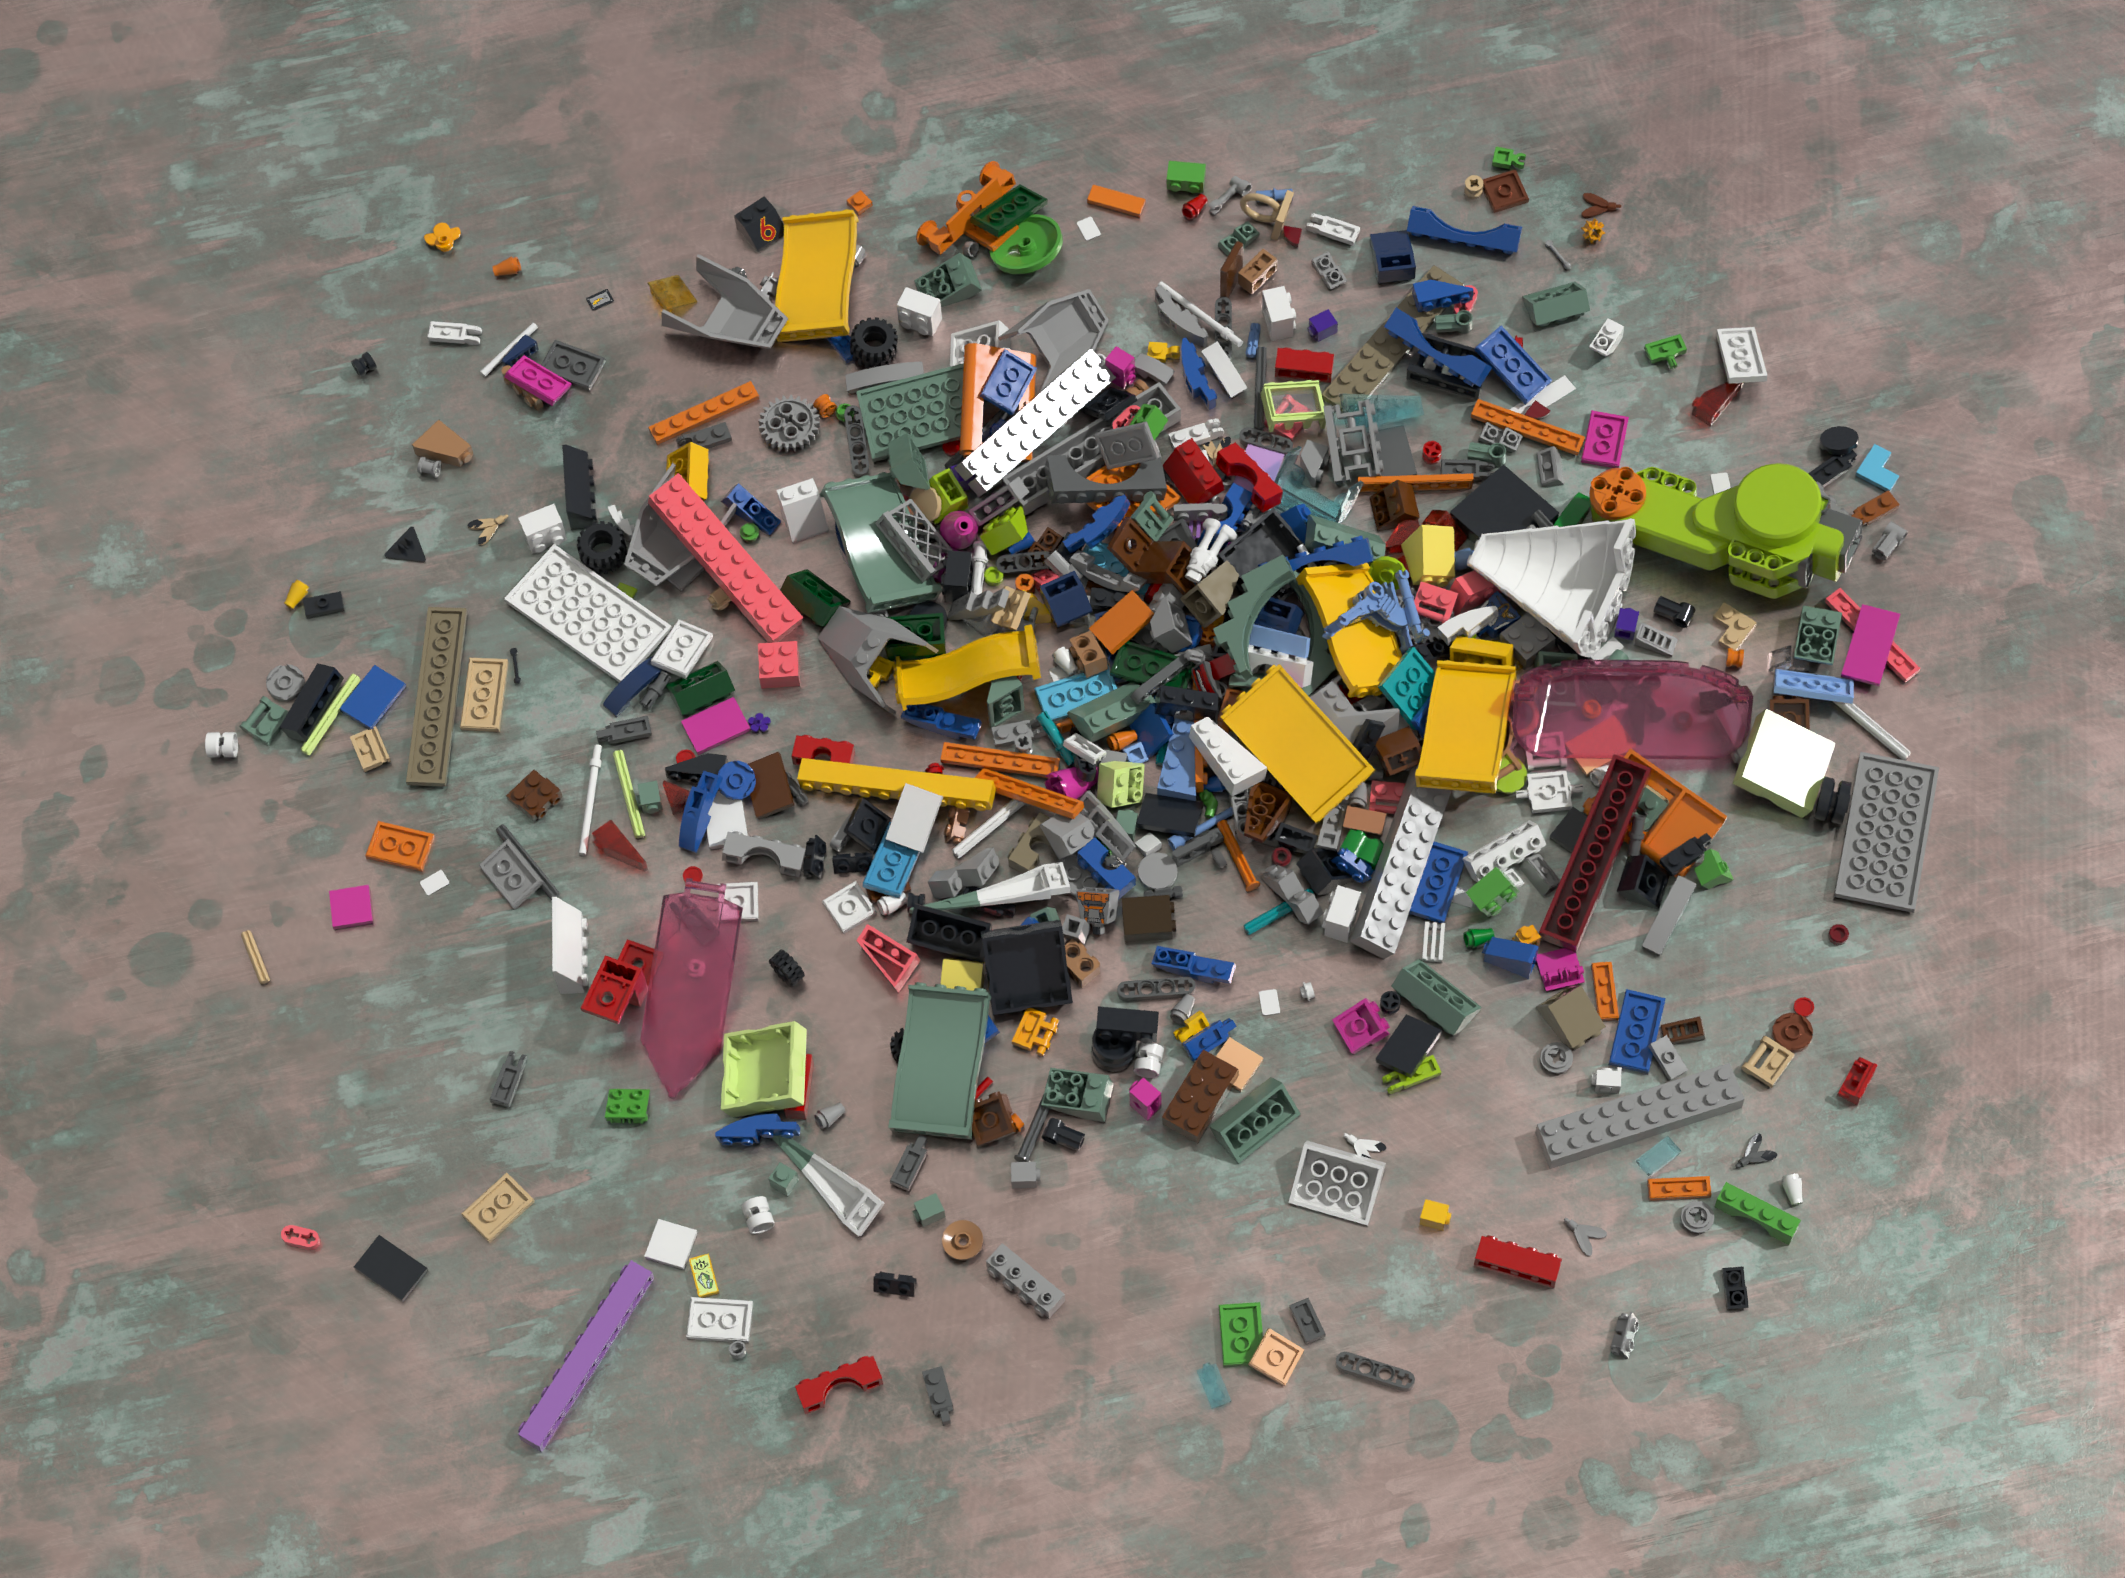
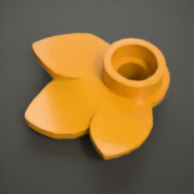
[424,222,461,252]

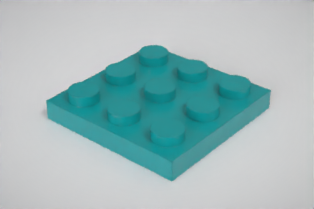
[1378,647,1435,730]

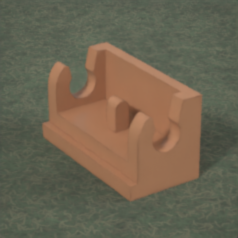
[1343,806,1386,836]

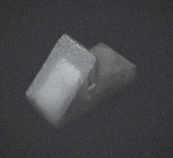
[1769,645,1809,673]

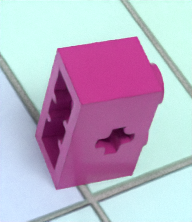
[1105,346,1136,389]
[1129,1077,1162,1121]

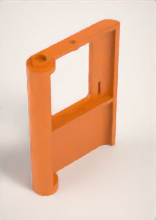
[959,343,1036,463]
[1582,748,1727,878]

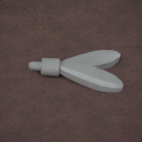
[1564,1218,1607,1256]

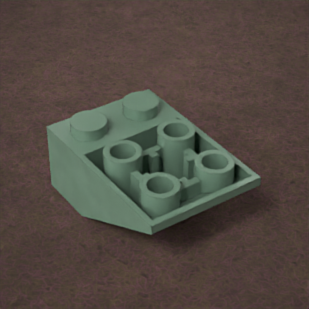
[914,253,982,307]
[1794,605,1842,665]
[1041,1068,1114,1122]

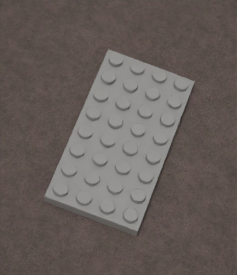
[1834,752,1939,913]

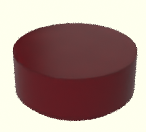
[1828,924,1849,945]

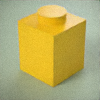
[1419,1199,1452,1231]

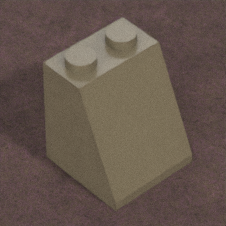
[1180,560,1239,629]
[1536,985,1606,1049]

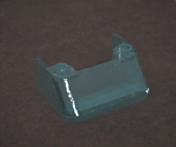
[1275,446,1364,524]

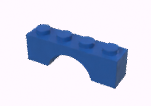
[1197,483,1253,552]

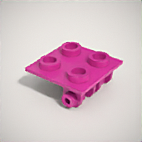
[1536,948,1585,992]

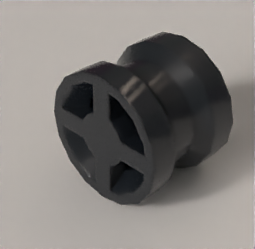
[907,893,925,913]
[1380,991,1401,1016]

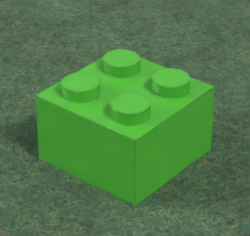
[1466,867,1520,917]

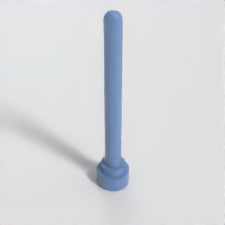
[1167,807,1233,851]

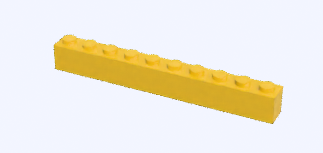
[797,758,996,811]

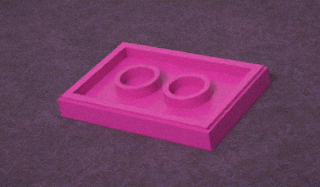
[504,355,571,406]
[1581,410,1629,468]
[681,697,751,755]

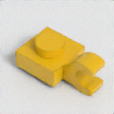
[1147,342,1180,363]
[869,656,895,691]
[1173,1010,1210,1043]

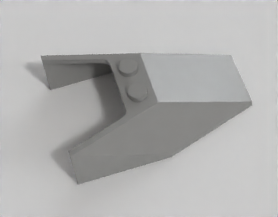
[661,254,788,349]
[998,289,1109,396]
[624,463,737,586]
[818,606,938,715]
[1309,674,1400,745]

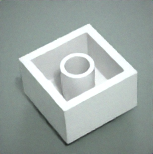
[1262,286,1296,342]
[897,287,942,336]
[518,504,567,554]
[1322,885,1361,943]

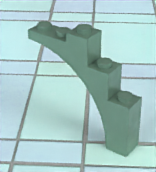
[1213,555,1296,680]
[1288,571,1336,696]

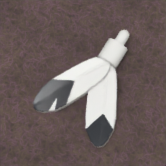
[1343,1133,1387,1159]

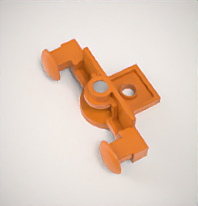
[916,161,1019,255]

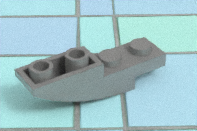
[1155,285,1208,347]

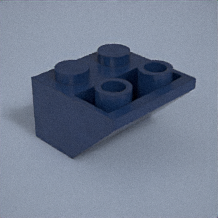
[1040,571,1093,628]

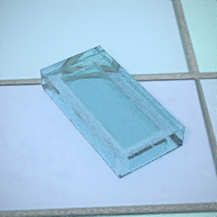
[1636,1136,1681,1177]

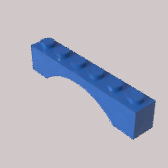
[1407,206,1522,254]
[1384,308,1492,387]
[1258,535,1374,571]

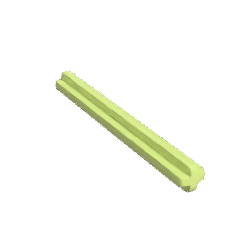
[301,674,360,756]
[613,750,645,839]

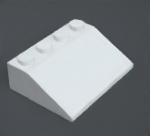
[950,320,1011,400]
[552,897,588,994]
[1289,1141,1386,1225]

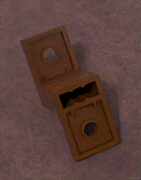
[1107,517,1213,595]

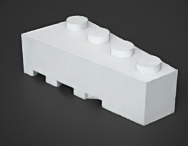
[1189,717,1267,796]

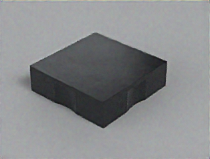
[1449,464,1559,543]
[1216,507,1324,601]
[981,920,1073,1015]

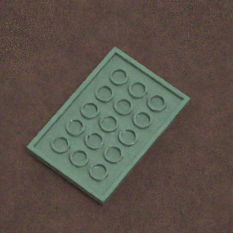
[856,363,984,462]

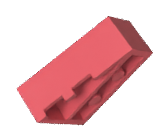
[1449,570,1503,616]
[856,924,921,993]

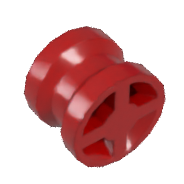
[1422,441,1442,465]

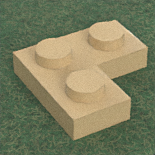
[1712,602,1757,651]

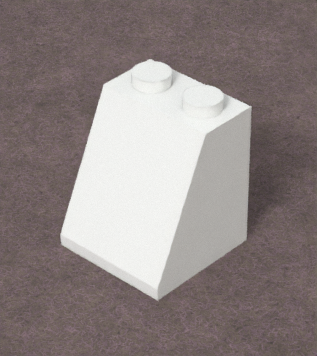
[777,478,829,543]

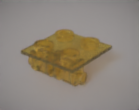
[647,275,697,314]

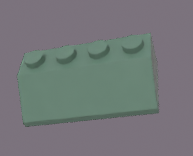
[1305,514,1386,566]
[1067,682,1155,743]
[1391,959,1482,1036]
[1209,1077,1301,1163]

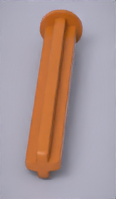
[1217,820,1260,892]

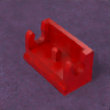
[1837,1057,1878,1105]

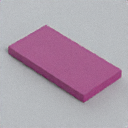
[1841,604,1901,687]

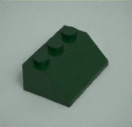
[780,569,851,626]
[885,613,946,662]
[666,661,735,715]

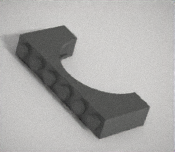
[1044,453,1167,504]

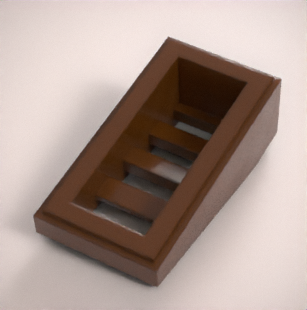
[1661,1016,1706,1044]

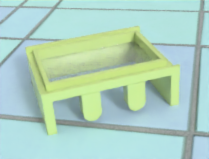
[1261,380,1326,432]

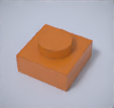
[846,190,873,216]

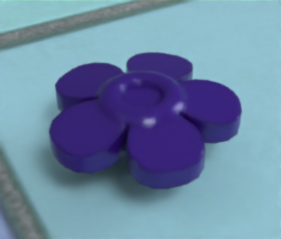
[748,713,771,732]

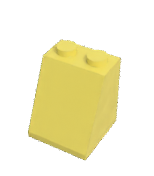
[1401,525,1455,587]
[940,958,986,991]

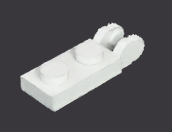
[1305,213,1360,246]
[427,321,482,345]
[1168,418,1224,449]

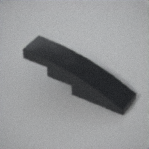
[1235,814,1318,854]

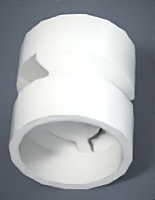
[205,732,238,758]
[1133,1042,1164,1078]
[741,1196,775,1234]

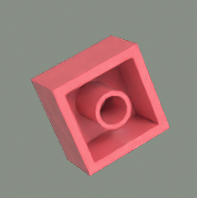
[758,641,800,689]

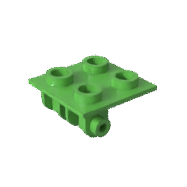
[605,1089,650,1124]

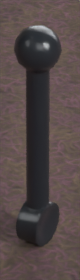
[510,648,521,684]

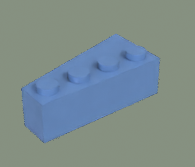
[1157,718,1196,801]

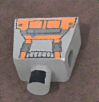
[1076,887,1119,935]

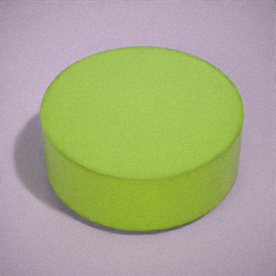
[984,566,1003,587]

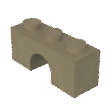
[1007,812,1051,874]

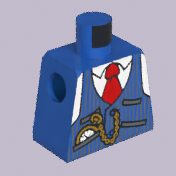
[1476,591,1521,638]

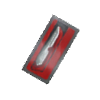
[1191,661,1222,701]

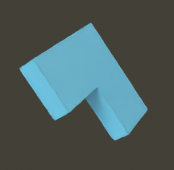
[1855,444,1899,491]

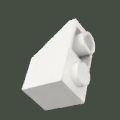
[1589,318,1624,357]

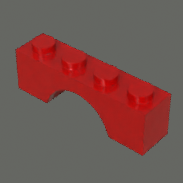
[1215,442,1283,513]
[795,1356,883,1415]

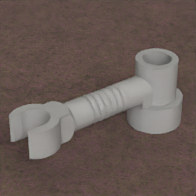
[1208,176,1252,215]

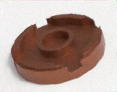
[1772,1013,1813,1053]

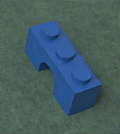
[1077,837,1136,900]

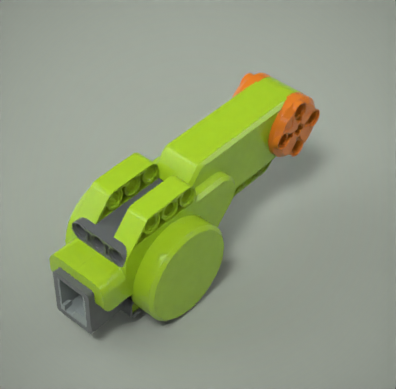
[1589,463,1862,599]

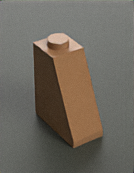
[412,420,474,467]

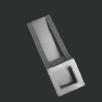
[928,847,999,898]
[1260,865,1324,925]

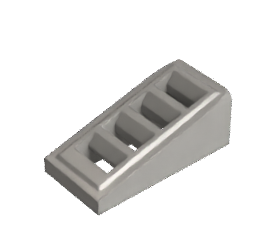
[1634,623,1678,657]

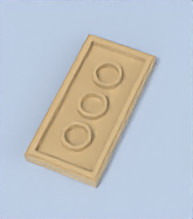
[460,657,509,732]

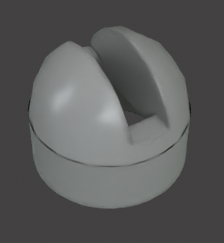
[962,241,979,257]
[729,1341,746,1359]

